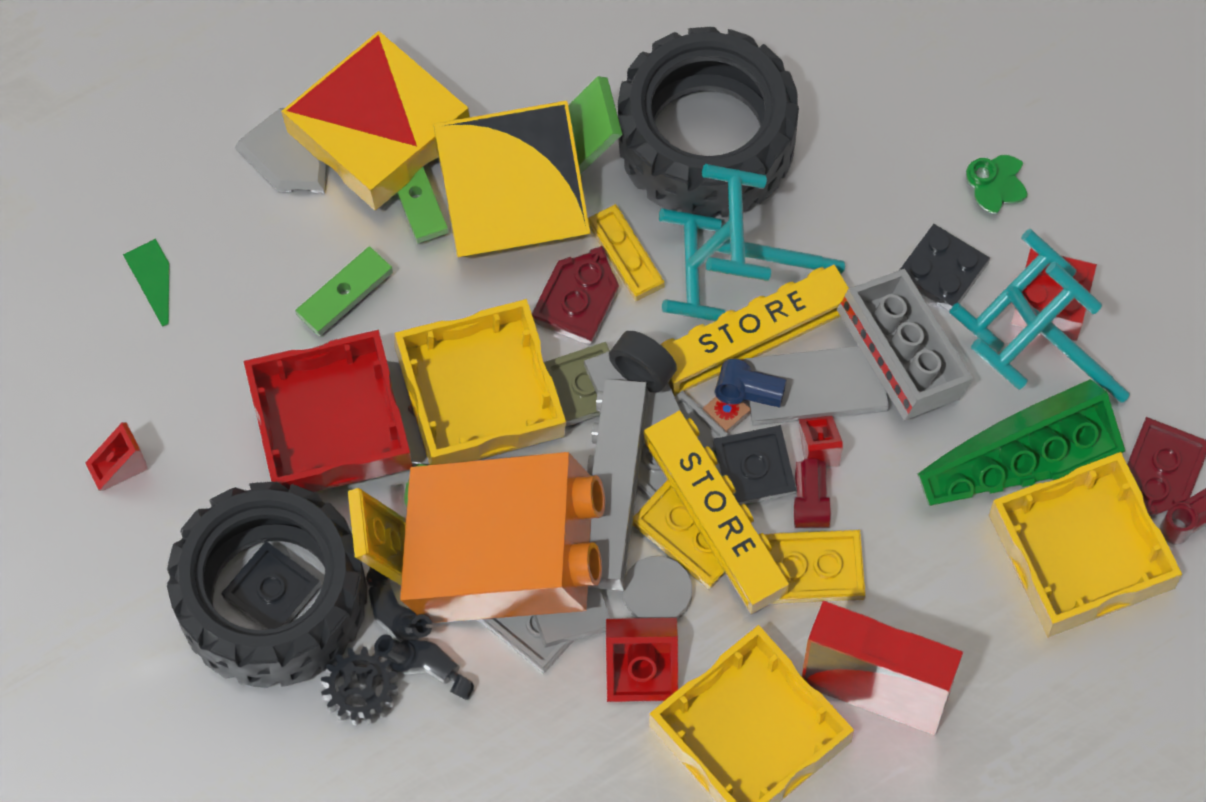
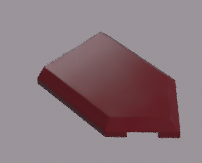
[532,246,619,344]
[1127,417,1206,517]

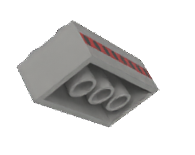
[837,269,973,421]

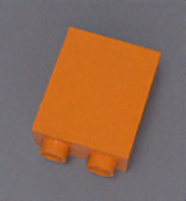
[400,452,605,623]

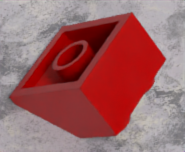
[606,618,678,702]

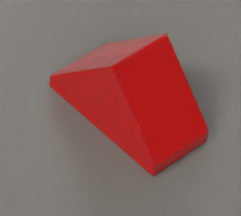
[798,415,843,468]
[85,422,148,491]

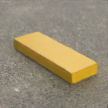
[588,204,665,302]

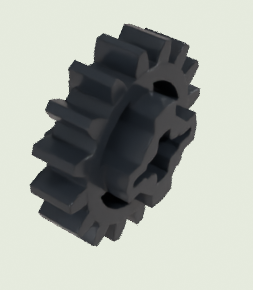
[321,646,399,725]

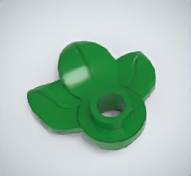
[966,155,1028,214]

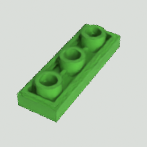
[397,167,448,244]
[295,246,393,337]

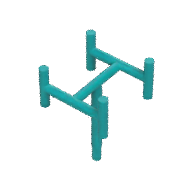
[659,164,845,321]
[949,229,1130,403]

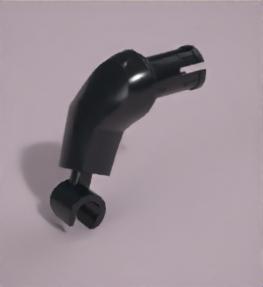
[366,567,432,641]
[374,634,474,700]

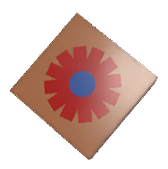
[703,397,751,433]

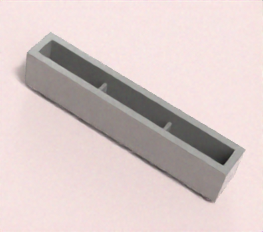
[587,379,649,591]

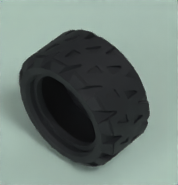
[618,27,799,217]
[167,482,367,688]

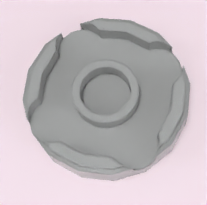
[623,556,692,618]

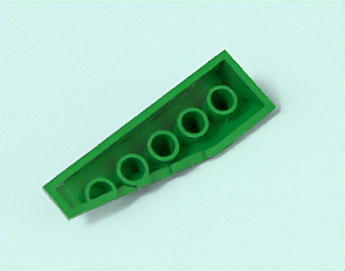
[917,379,1126,506]

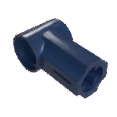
[714,359,787,408]

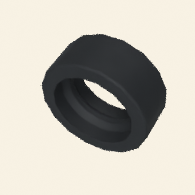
[609,331,677,393]

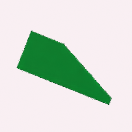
[123,238,169,327]

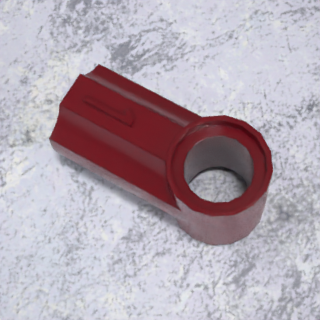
[794,459,831,528]
[1160,488,1206,544]

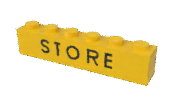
[660,265,849,397]
[644,410,791,615]

